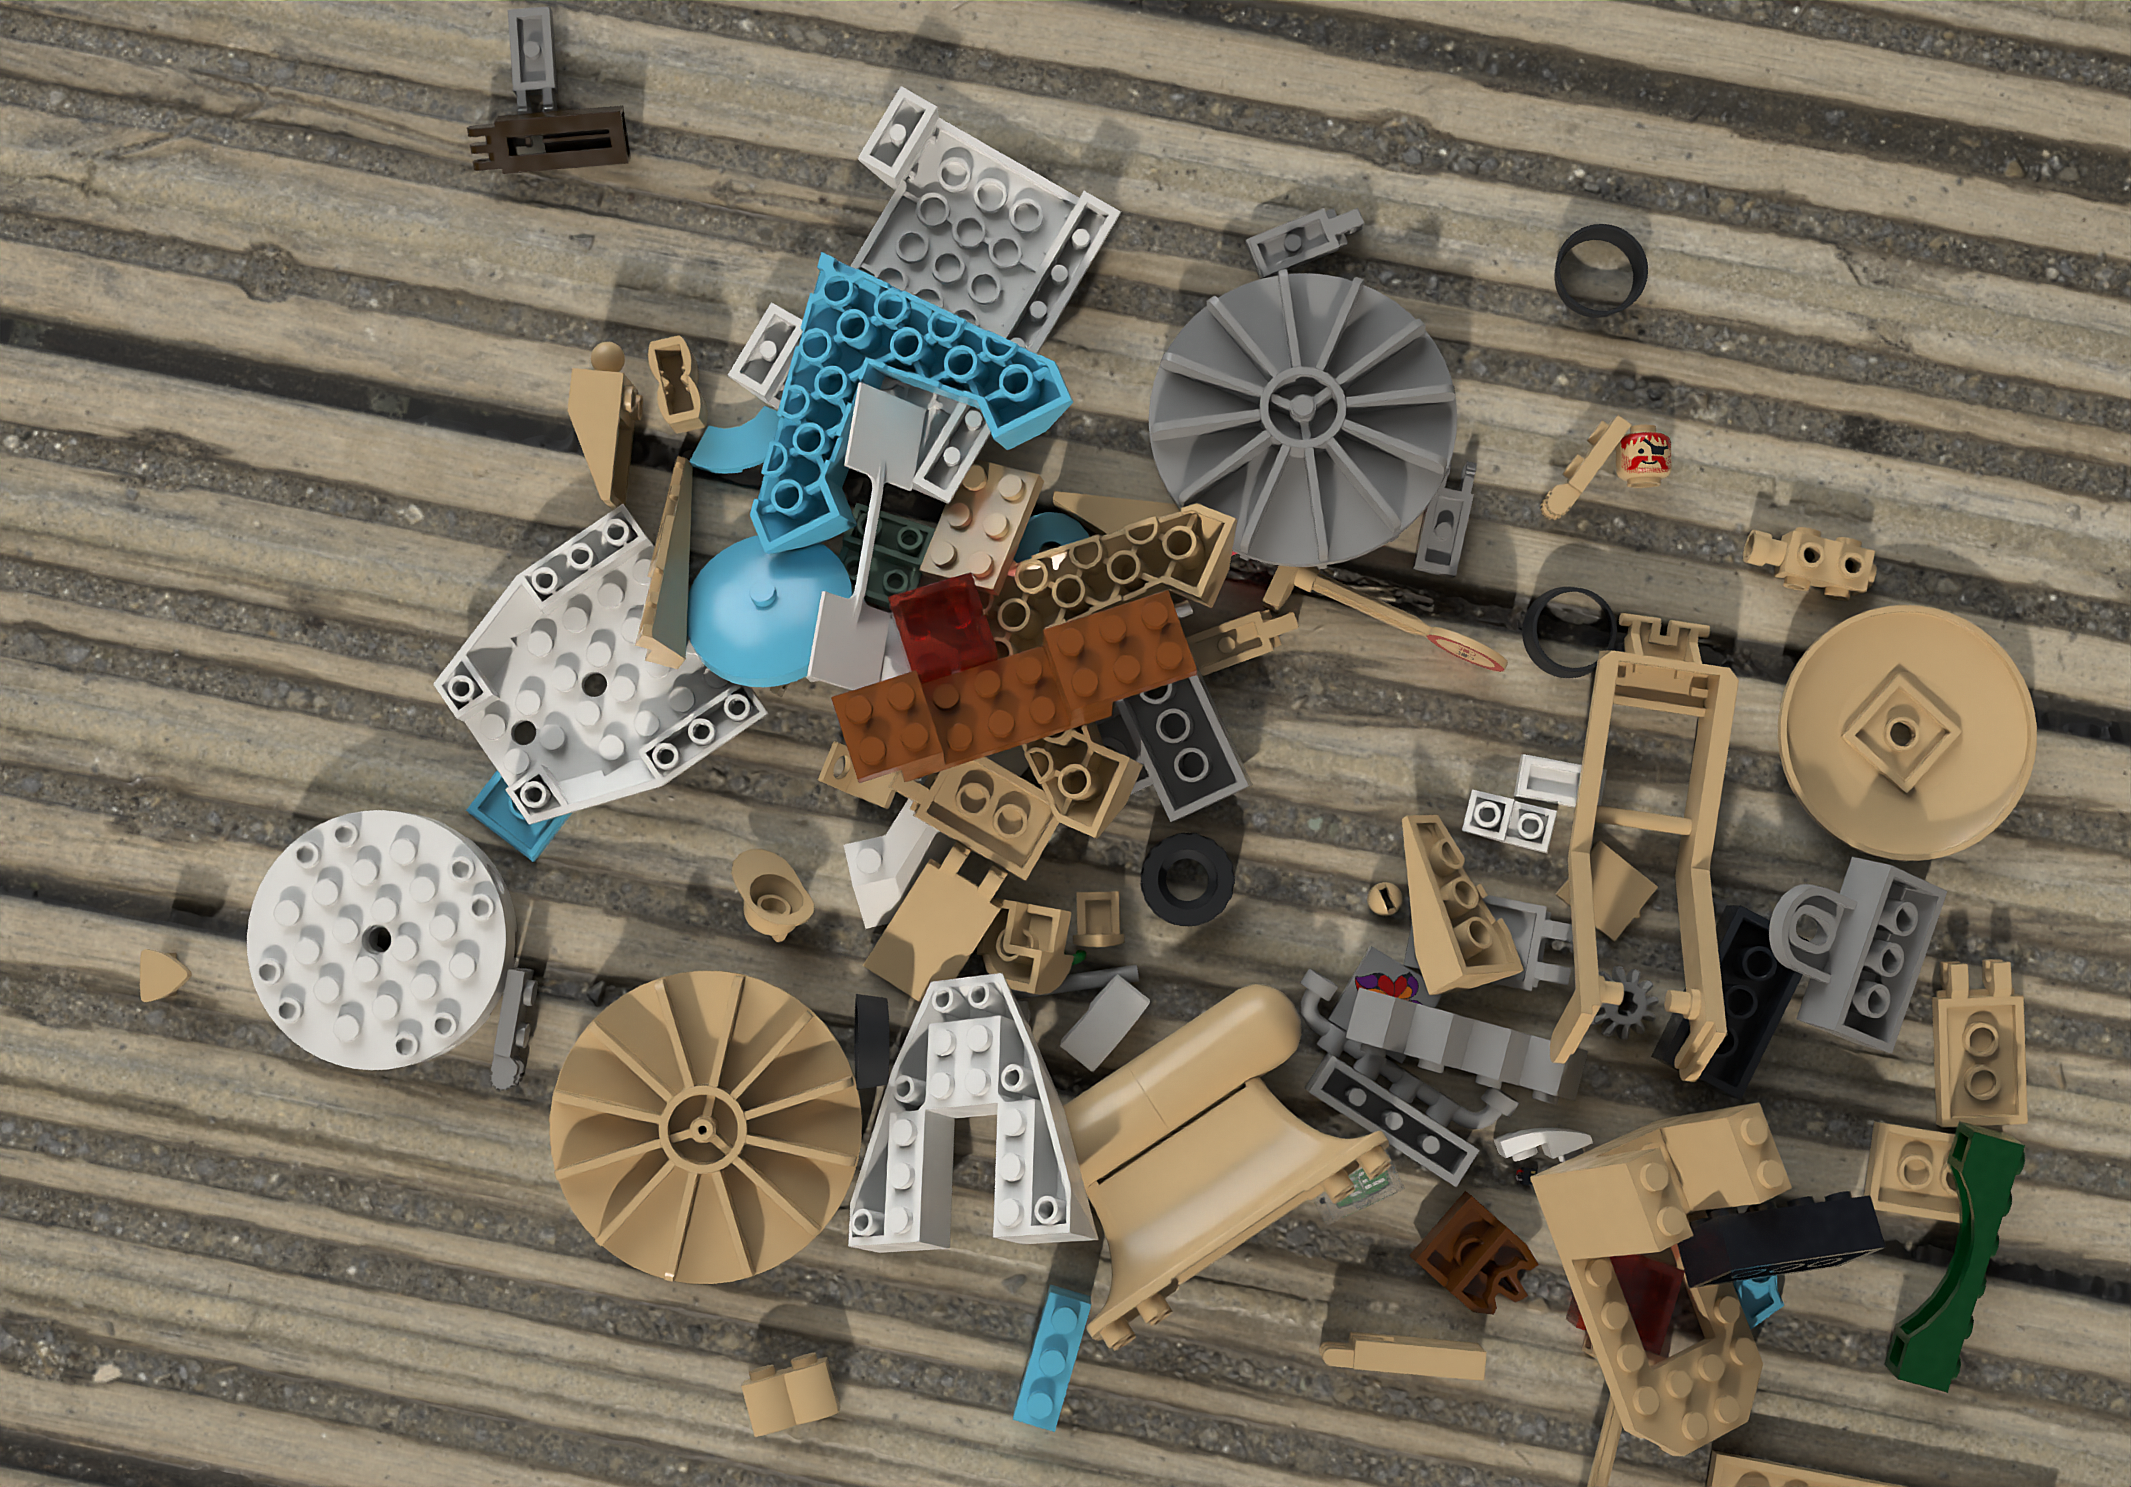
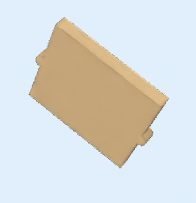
[1555,840,1658,942]

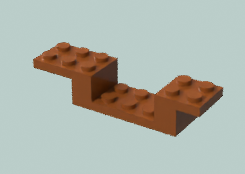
[831,590,1197,784]

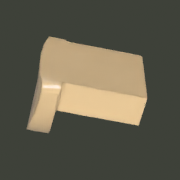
[1073,891,1125,947]
[140,949,192,1002]

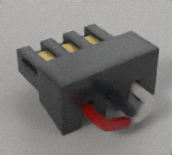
[1516,1167,1538,1185]

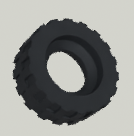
[1140,832,1235,927]

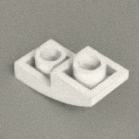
[1462,789,1558,854]
[1060,974,1150,1072]
[1493,1127,1593,1162]

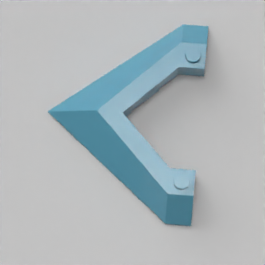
[750,252,1073,554]

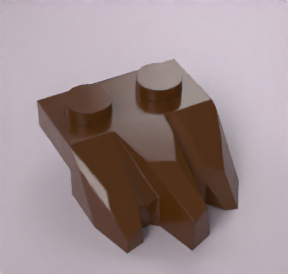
[1409,1191,1539,1315]

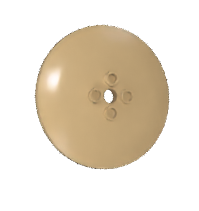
[1778,605,2037,861]

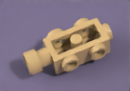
[1743,527,1877,601]

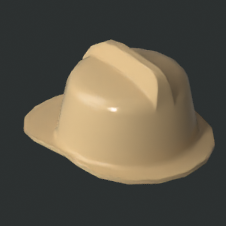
[731,849,814,942]

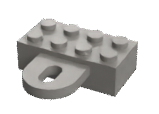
[1095,656,1253,822]
[1769,857,1947,1054]

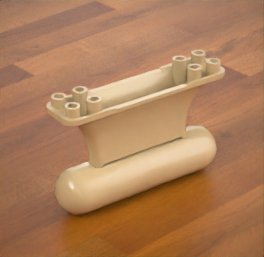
[1063,984,1392,1351]

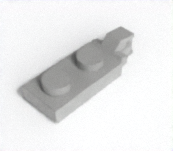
[1246,208,1364,279]

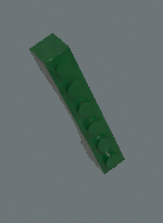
[1884,1121,2025,1393]

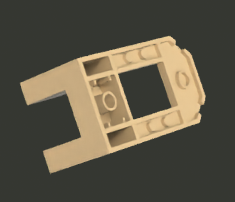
[1530,1103,1792,1456]

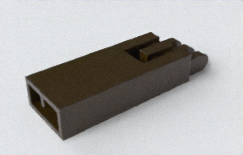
[467,105,631,174]

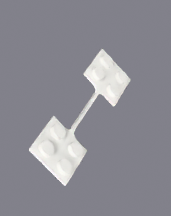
[807,382,926,690]

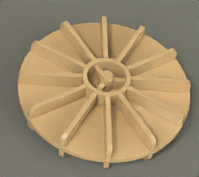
[549,970,862,1284]

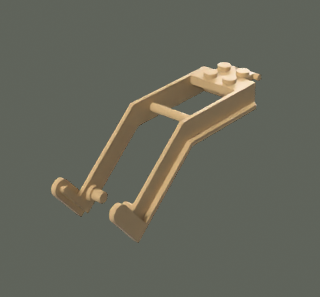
[1550,613,1739,1082]

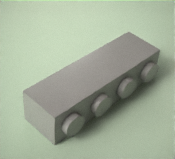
[1305,1052,1480,1187]

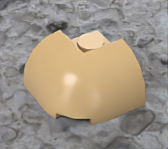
[977,897,1074,995]

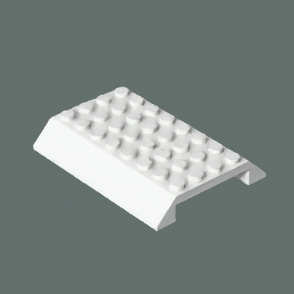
[728,86,1121,504]

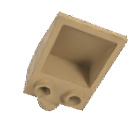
[567,342,643,510]

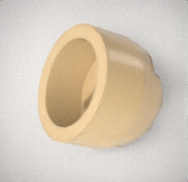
[1367,882,1403,916]

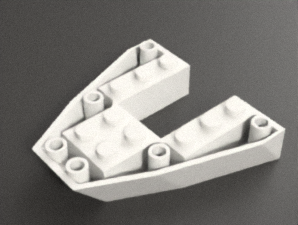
[848,973,1098,1253]

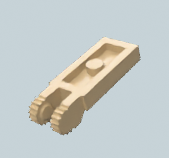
[1540,415,1632,520]

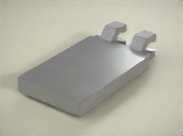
[1403,895,1573,991]

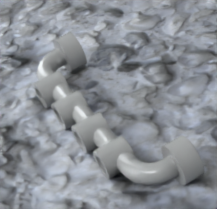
[1300,968,1519,1129]

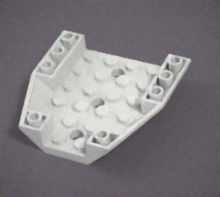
[433,504,768,825]

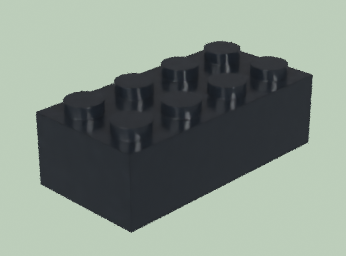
[1651,905,1809,1100]
[1677,1191,1886,1289]

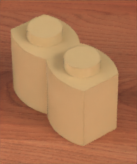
[648,335,708,434]
[741,1353,841,1437]

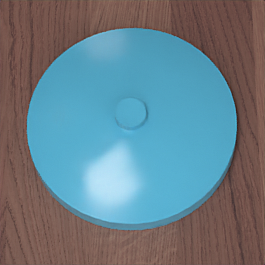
[687,535,854,687]

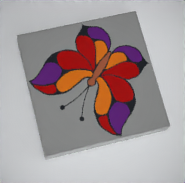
[1327,946,1443,1064]

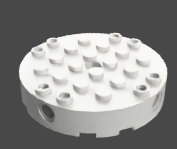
[247,810,517,1070]

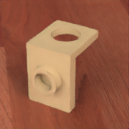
[818,741,901,809]

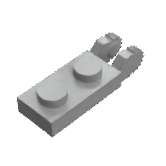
[508,7,558,114]
[1412,461,1477,578]
[490,967,538,1091]

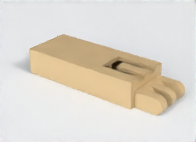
[1319,1331,1487,1381]

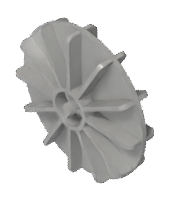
[1149,269,1457,569]

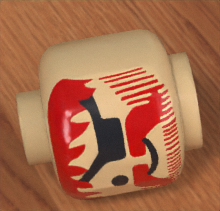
[1616,424,1672,488]

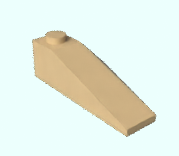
[1402,815,1524,995]

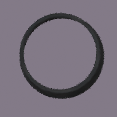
[1554,224,1648,318]
[1522,587,1617,678]
[854,994,889,1090]

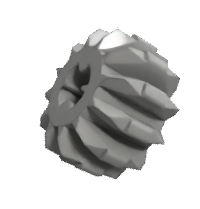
[1591,966,1659,1040]

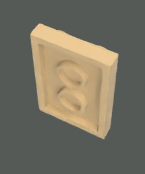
[919,459,1044,596]
[1864,1121,1959,1223]

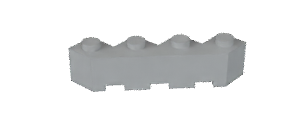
[1346,988,1588,1105]

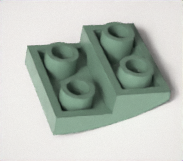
[838,503,936,615]

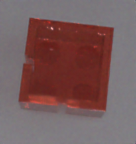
[888,572,998,684]
[1566,1254,1685,1355]

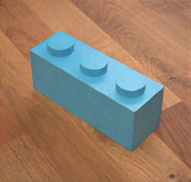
[1013,1284,1092,1432]

